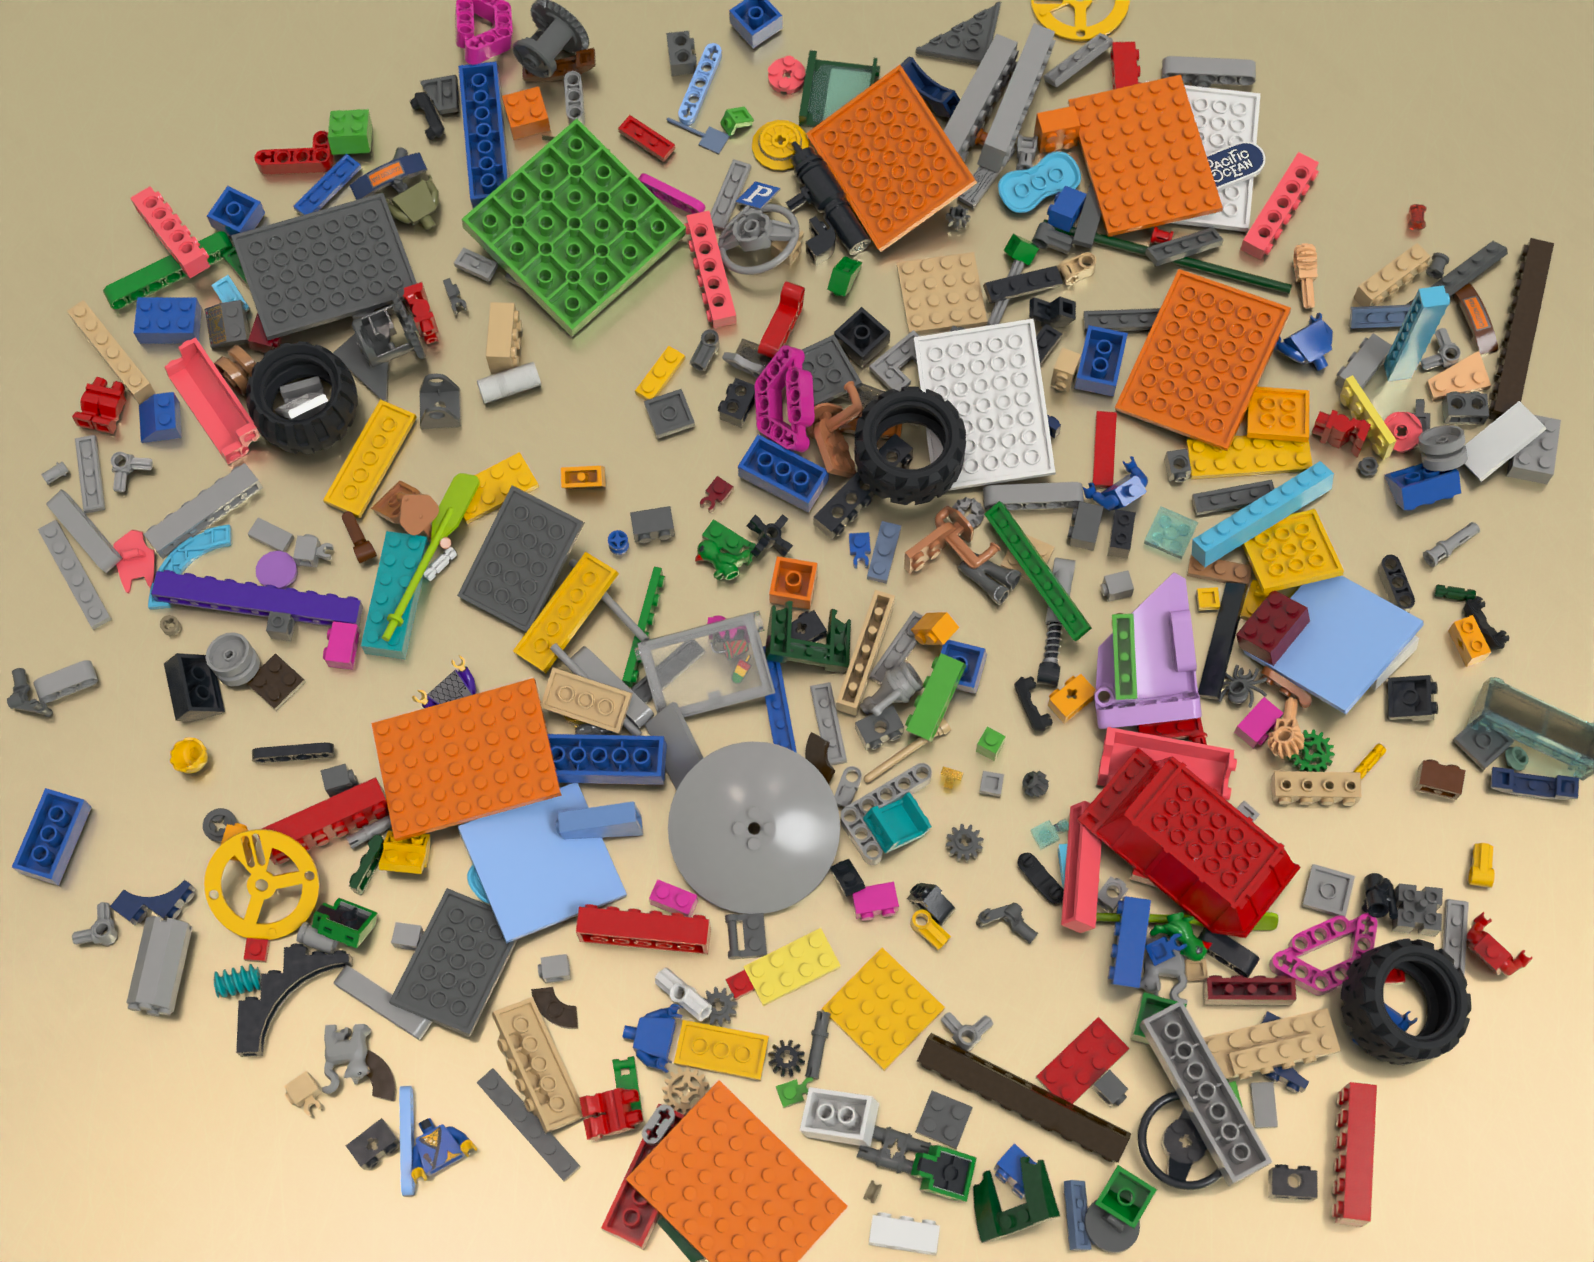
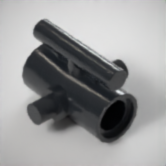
[1361,873,1398,919]

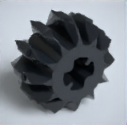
[768,1040,805,1078]

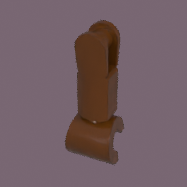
[342,511,377,563]

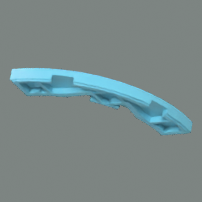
[148,524,231,610]

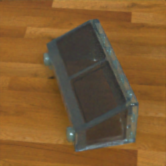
[1467,677,1594,781]

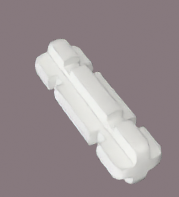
[423,547,457,581]

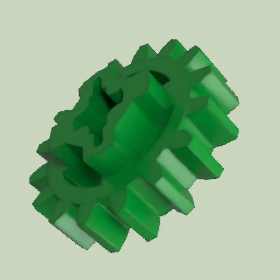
[1288,729,1335,772]

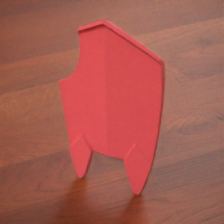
[113,530,155,593]

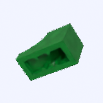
[827,256,862,296]

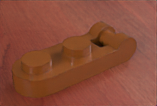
[1260,666,1312,708]

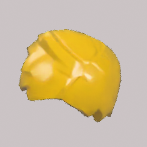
[170,737,208,773]

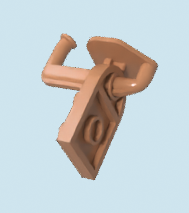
[806,381,863,478]
[371,480,451,549]
[904,506,1001,574]

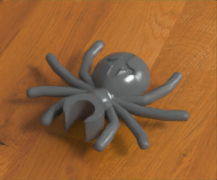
[1218,665,1268,708]

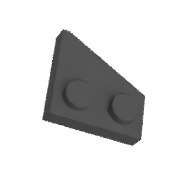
[420,75,459,114]

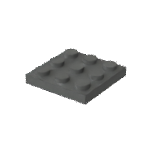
[802,335,862,407]

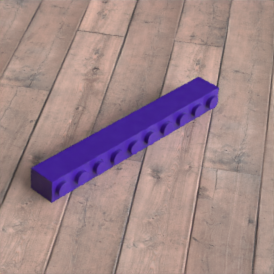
[151,570,363,627]

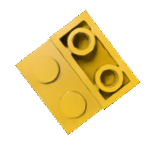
[379,830,430,874]

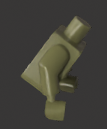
[386,175,439,231]

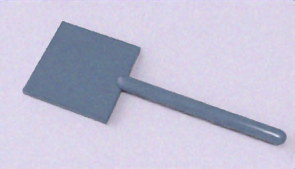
[667,117,730,154]

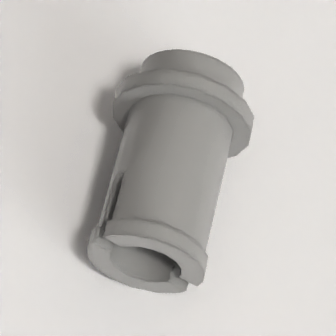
[41,462,69,485]

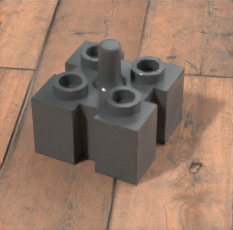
[1392,883,1443,937]

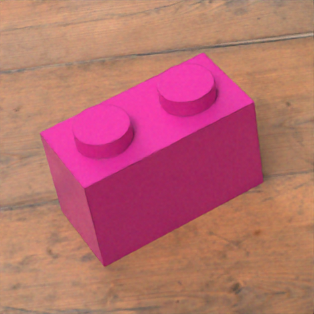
[323,621,361,670]
[1234,697,1283,749]
[649,879,698,917]
[851,881,899,921]

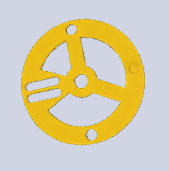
[1031,0,1130,41]
[204,829,319,940]

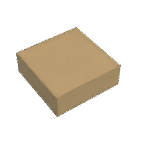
[1184,958,1208,982]

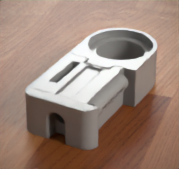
[834,766,862,809]

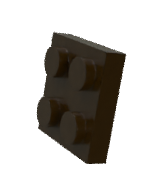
[246,653,306,711]

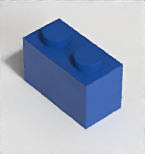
[1047,186,1087,232]

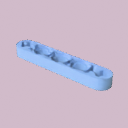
[678,43,722,125]
[399,1085,415,1196]

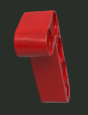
[254,131,333,175]
[758,281,805,358]

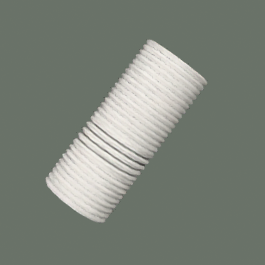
[477,361,541,404]

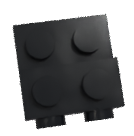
[1388,675,1438,721]

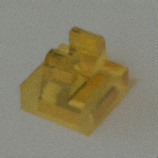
[941,766,964,789]

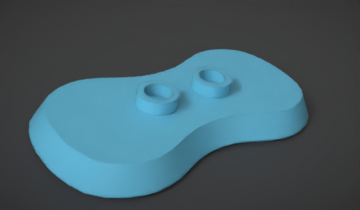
[998,151,1081,213]

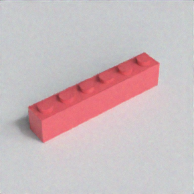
[1061,801,1102,933]

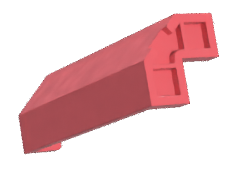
[164,337,260,465]
[1097,727,1237,800]

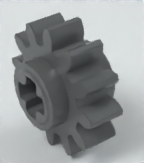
[946,823,984,862]
[704,987,738,1027]

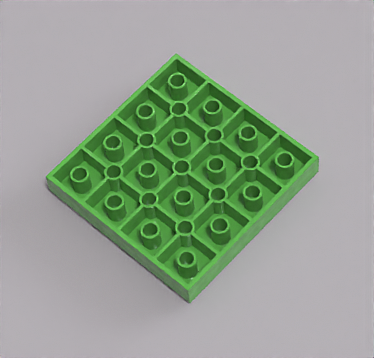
[462,118,686,337]

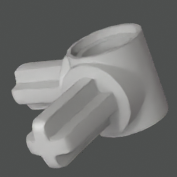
[1421,328,1461,370]
[111,451,153,492]
[72,902,118,946]
[941,1012,993,1051]

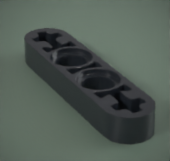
[252,742,334,763]

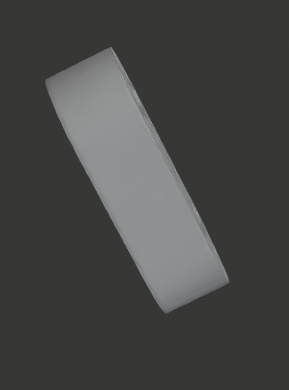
[642,1105,675,1145]

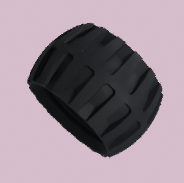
[246,341,358,454]

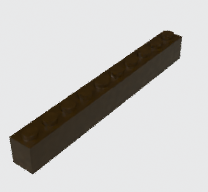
[1488,238,1554,420]
[917,1033,1132,1163]

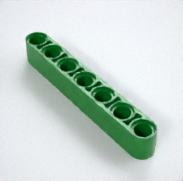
[103,231,234,310]

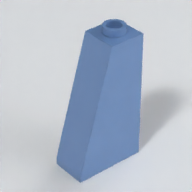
[555,801,643,839]

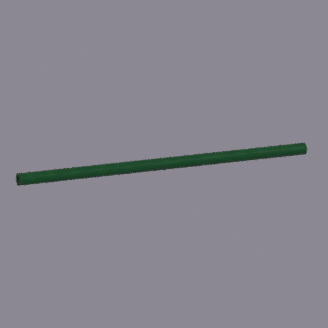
[1043,219,1292,294]

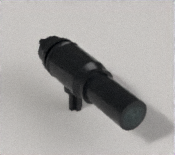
[785,141,871,255]

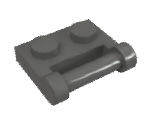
[725,913,767,959]

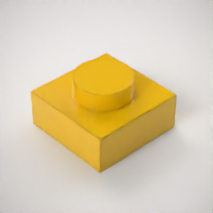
[1196,587,1220,611]

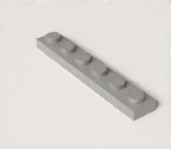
[38,520,112,630]

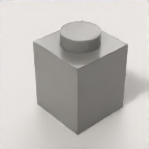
[1100,570,1134,602]

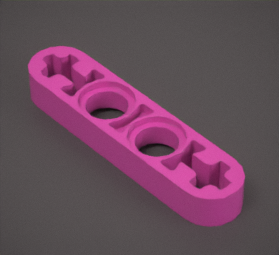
[638,173,706,214]

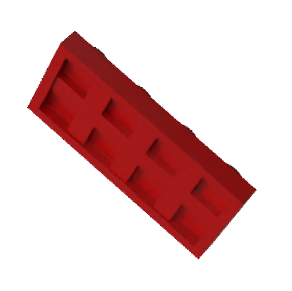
[1036,1016,1130,1104]

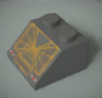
[205,300,250,348]

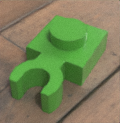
[776,1077,813,1109]

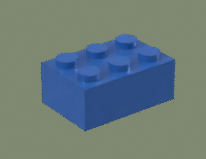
[134,297,202,344]
[1075,325,1128,397]

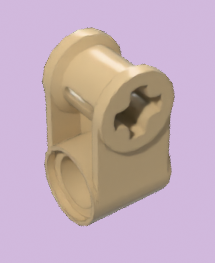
[1057,252,1096,285]

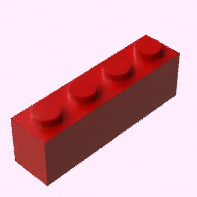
[1110,42,1141,90]

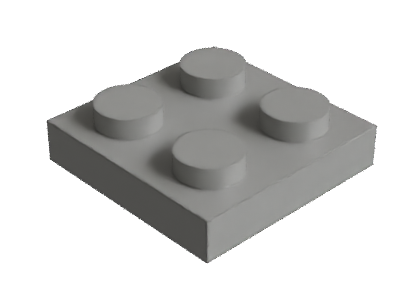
[1302,864,1355,917]

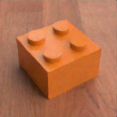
[502,86,551,140]
[1034,106,1081,153]
[769,556,818,610]

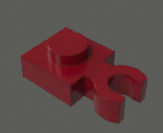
[700,476,734,513]

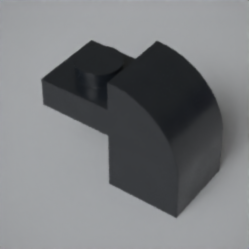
[806,216,835,265]
[1029,296,1076,328]

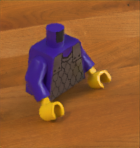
[412,655,477,708]

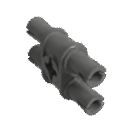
[857,1125,931,1174]

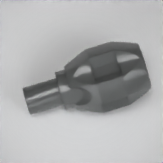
[575,723,613,735]

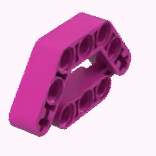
[455,0,513,65]
[755,345,815,453]
[1269,913,1378,996]

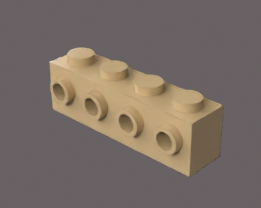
[1354,243,1431,307]
[1271,771,1362,806]

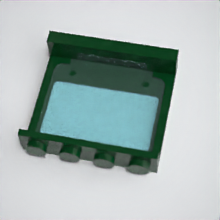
[799,50,881,128]

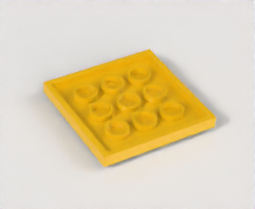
[1242,509,1344,594]
[821,947,945,1071]

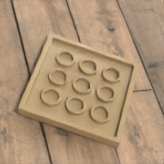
[897,252,987,334]

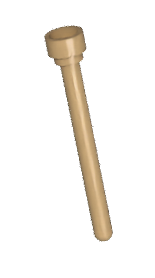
[864,718,951,783]

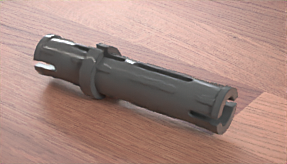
[805,1011,831,1079]

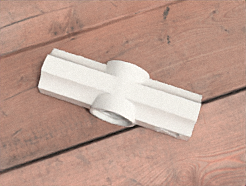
[655,968,712,1021]

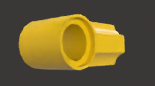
[1468,843,1495,888]
[910,909,951,951]

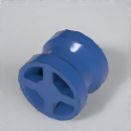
[608,530,629,555]

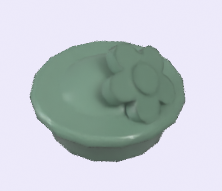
[1505,746,1528,771]

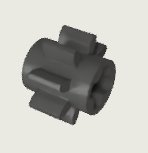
[946,205,971,230]
[1022,771,1049,797]

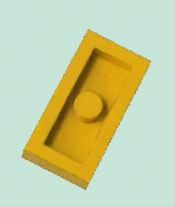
[1240,579,1270,620]

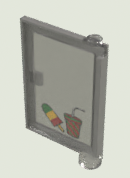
[635,611,775,717]

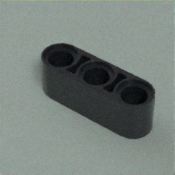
[1378,554,1415,613]
[1198,927,1260,978]

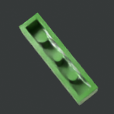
[1112,614,1138,700]
[905,653,966,742]

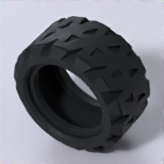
[854,387,966,505]
[1340,938,1472,1065]

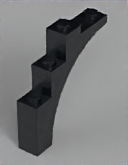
[236,944,353,1057]

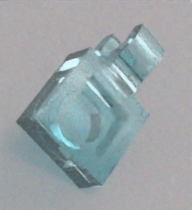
[1030,819,1069,850]

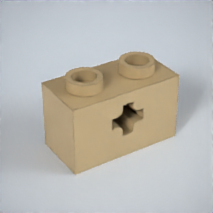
[1051,348,1081,392]

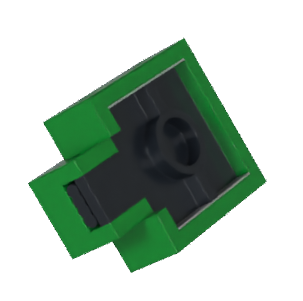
[312,898,378,948]
[911,1145,977,1202]

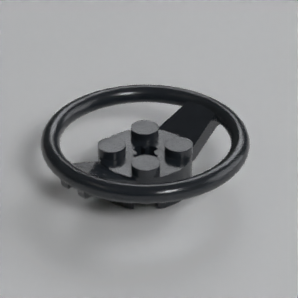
[1138,1091,1223,1190]

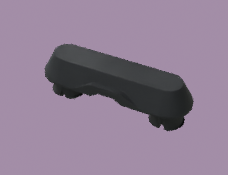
[410,92,445,140]
[1464,596,1509,650]
[1014,676,1053,732]
[1017,852,1064,904]

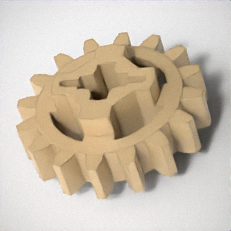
[662,1066,710,1115]

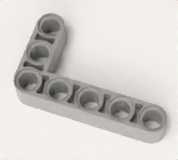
[840,763,932,865]

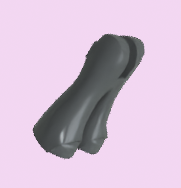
[958,552,1022,605]

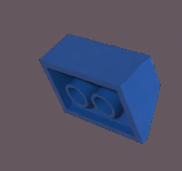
[1385,463,1461,510]

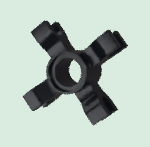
[746,514,793,558]

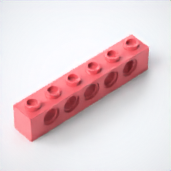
[1240,152,1319,260]
[130,186,210,278]
[684,211,737,328]

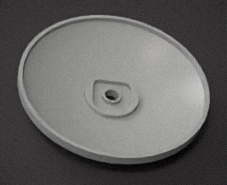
[668,741,840,914]

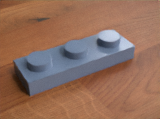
[1349,305,1411,329]
[867,521,901,584]
[1064,1180,1091,1251]

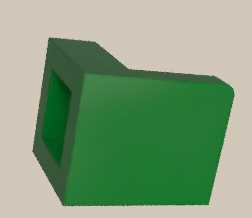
[1003,233,1039,265]

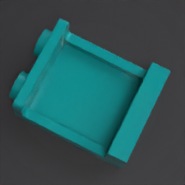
[863,792,932,854]

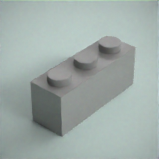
[1336,333,1392,389]

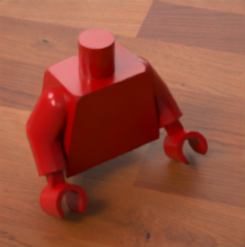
[1467,912,1533,976]

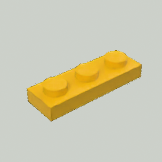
[635,346,685,400]

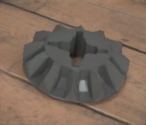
[203,808,237,842]

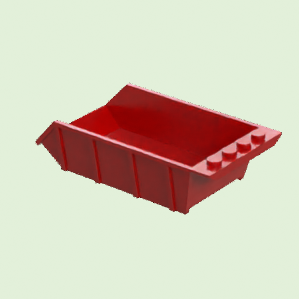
[1077,748,1300,938]

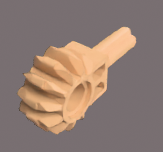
[1293,243,1318,309]
[1268,697,1305,759]

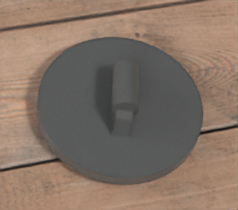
[1084,1200,1140,1253]

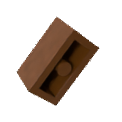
[1415,759,1466,800]

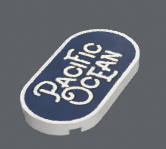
[1206,141,1265,191]

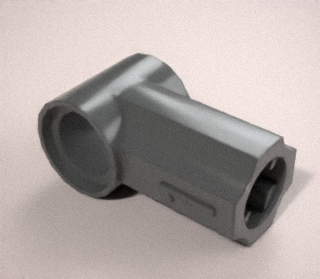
[1032,222,1074,254]
[690,329,720,371]

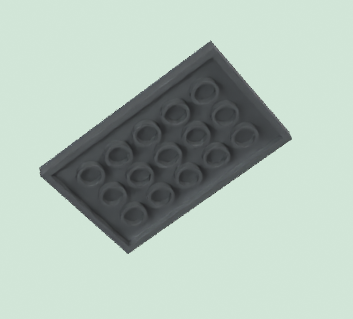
[457,485,585,632]
[389,888,518,1037]

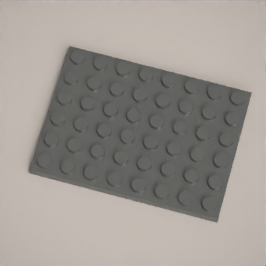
[231,193,417,341]

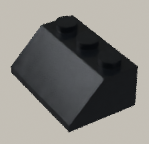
[164,653,225,721]

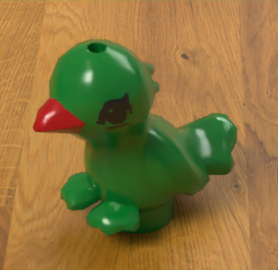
[695,540,751,580]
[1150,912,1212,962]

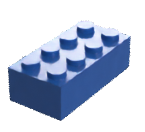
[738,434,829,513]
[12,788,92,886]
[1108,896,1151,988]

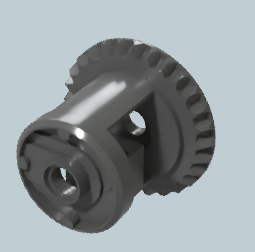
[513,0,589,78]
[352,290,426,367]

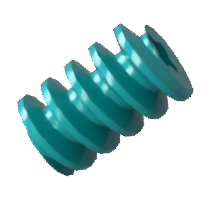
[214,964,261,998]

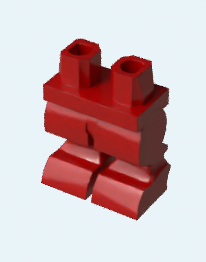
[403,282,439,344]
[72,377,126,434]
[1312,410,1371,458]
[579,1088,644,1141]

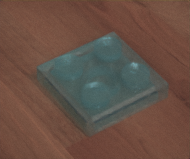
[1144,506,1198,560]

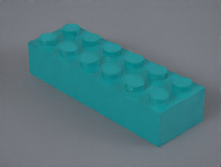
[361,531,429,660]

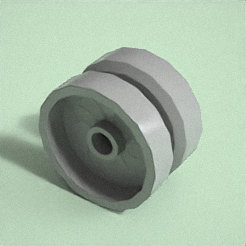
[1418,425,1468,471]
[205,632,260,686]

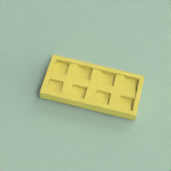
[1340,375,1397,460]
[743,928,841,1006]

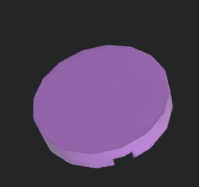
[256,551,298,589]

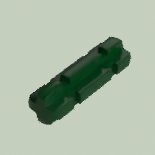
[1434,584,1476,601]

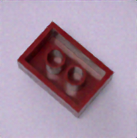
[1236,591,1310,666]

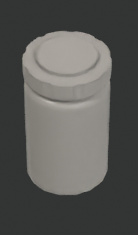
[296,922,339,954]

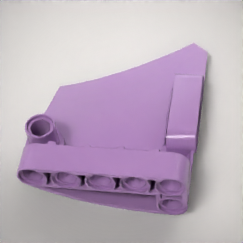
[1094,572,1202,729]

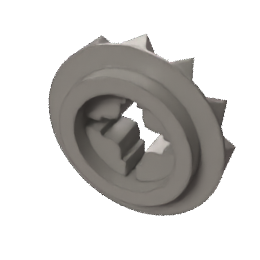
[952,497,984,528]

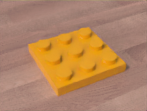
[1247,386,1310,442]

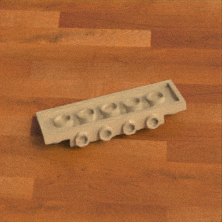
[492,997,584,1134]
[1203,1008,1341,1080]

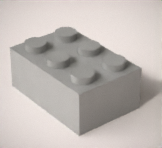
[1507,415,1561,484]

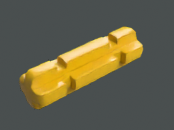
[1353,744,1386,779]

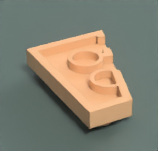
[1426,351,1491,401]

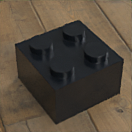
[834,307,890,368]

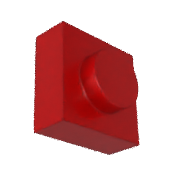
[243,938,270,963]
[725,970,755,1000]

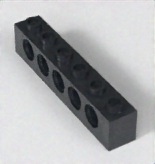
[813,434,913,540]

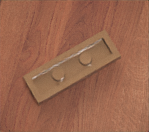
[1187,554,1252,586]

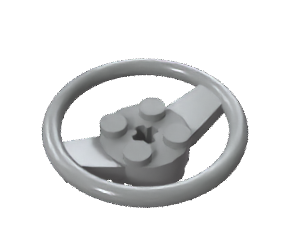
[718,204,799,275]

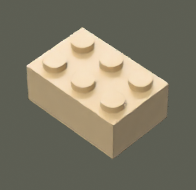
[486,302,522,374]

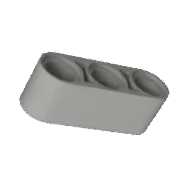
[564,71,585,125]
[33,660,98,703]

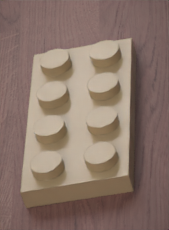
[541,667,633,733]

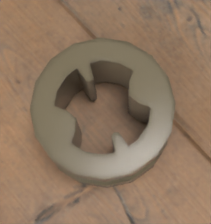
[160,615,181,636]
[863,1180,882,1203]

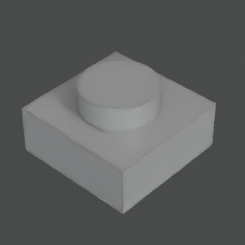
[979,771,1004,797]

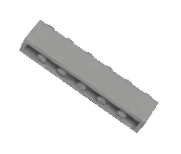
[144,463,262,559]

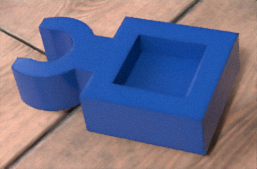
[849,532,871,569]
[1145,933,1187,966]

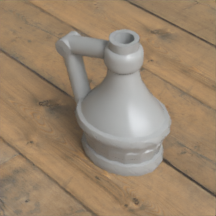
[860,661,923,717]

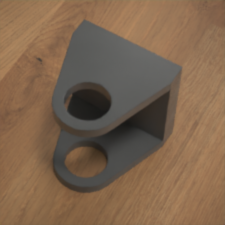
[419,373,461,429]

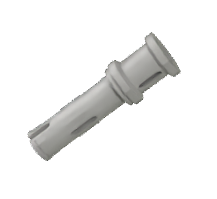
[1423,522,1480,567]

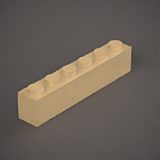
[67,300,156,405]
[836,590,895,716]

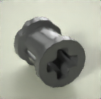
[1426,252,1450,279]

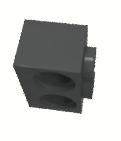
[666,30,697,76]
[1442,391,1489,424]
[320,764,359,797]

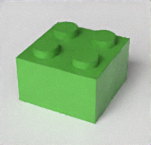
[328,109,372,155]

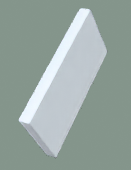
[275,392,328,419]
[1464,401,1546,482]

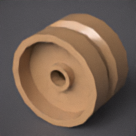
[214,345,256,396]

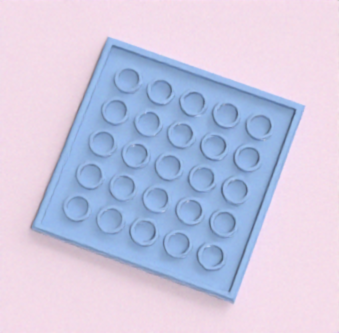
[1244,576,1424,714]
[458,783,627,943]

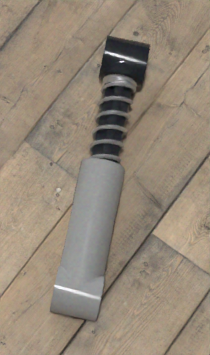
[1037,557,1075,687]

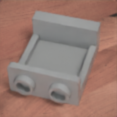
[280,376,327,420]

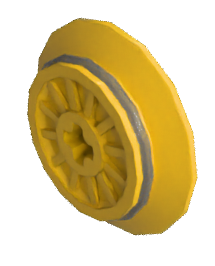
[752,120,809,171]

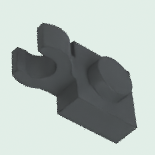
[443,278,467,315]
[1412,399,1431,432]

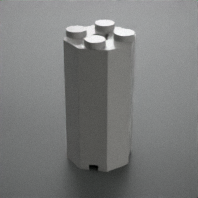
[126,916,193,1016]

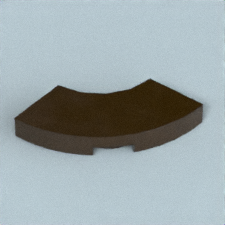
[805,732,836,784]
[531,987,578,1029]
[365,1050,396,1102]

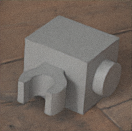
[293,534,334,568]

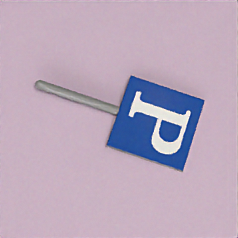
[725,181,781,230]

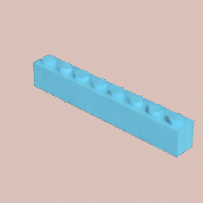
[1384,285,1450,382]
[1192,461,1334,567]

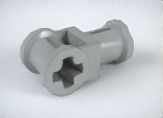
[1016,134,1038,170]

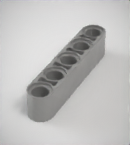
[1162,56,1256,85]
[983,482,1084,511]
[46,489,122,573]
[571,646,654,729]
[333,965,432,1040]

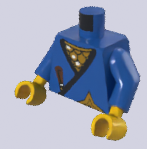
[411,1118,477,1184]

